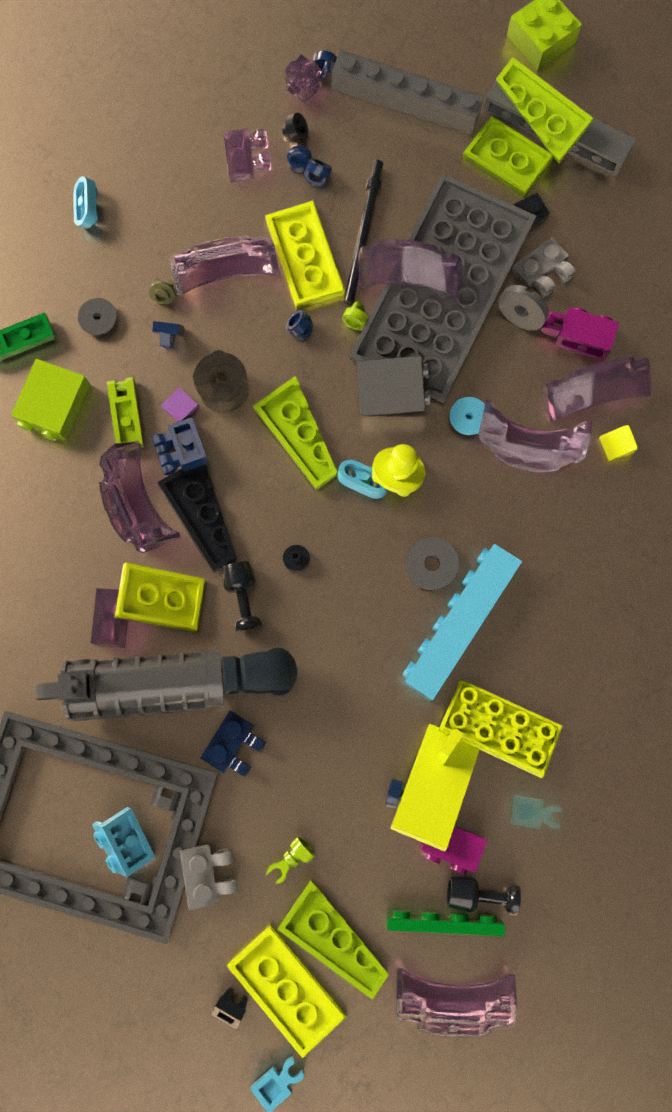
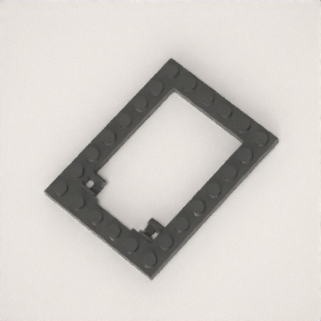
[0,711,219,944]

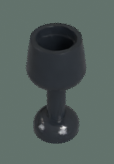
[222,561,262,631]
[446,877,521,916]

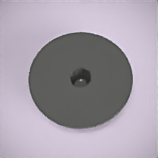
[78,298,117,335]

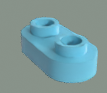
[73,176,98,229]
[337,460,387,499]

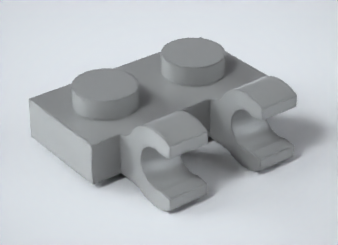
[511,237,575,298]
[180,844,238,911]

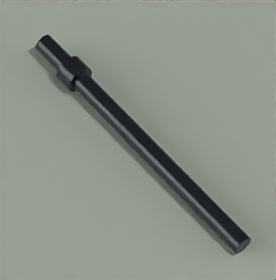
[343,160,384,305]

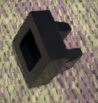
[211,988,248,1029]

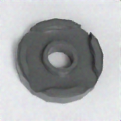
[498,285,549,330]
[405,537,459,591]

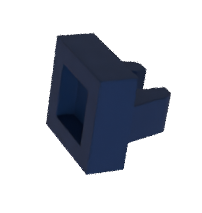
[152,321,184,348]

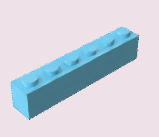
[402,544,522,702]

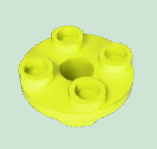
[372,444,425,496]

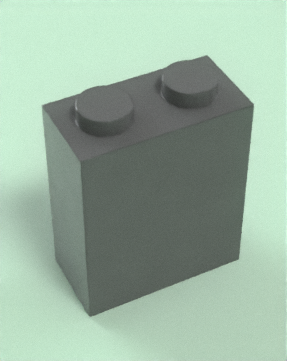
[357,356,431,416]

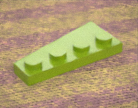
[496,57,593,164]
[253,376,338,491]
[277,879,389,1000]

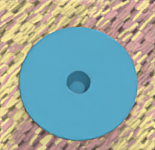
[449,397,489,435]

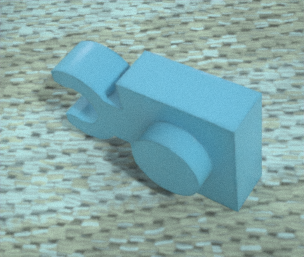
[250,1056,305,1112]

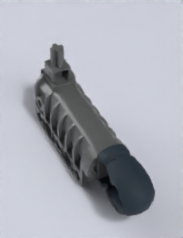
[35,647,298,721]

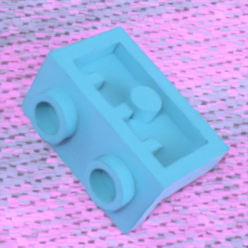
[92,807,155,877]

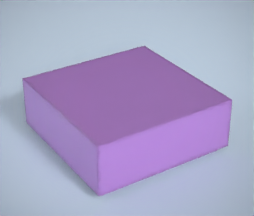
[161,387,199,422]

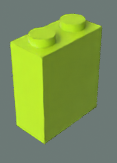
[10,358,91,441]

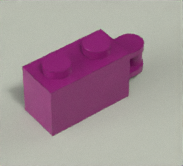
[541,307,619,361]
[405,826,487,875]

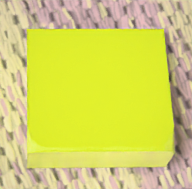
[599,425,638,462]

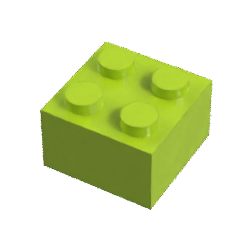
[507,0,582,71]

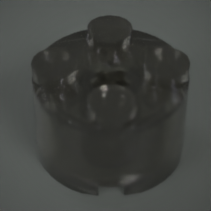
[193,350,249,412]

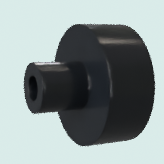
[282,113,308,142]
[283,545,310,573]

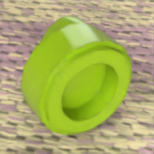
[342,301,369,331]

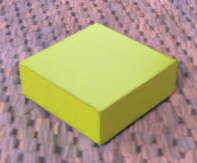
[435,728,464,765]

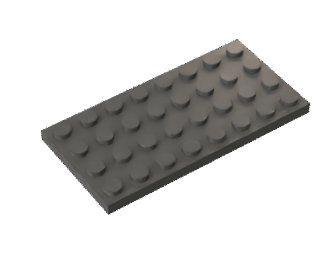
[349,173,536,403]

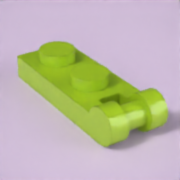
[107,377,145,452]

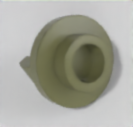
[149,278,175,305]

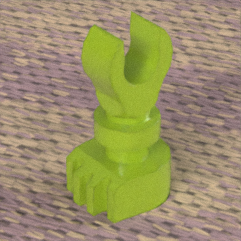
[267,836,316,884]

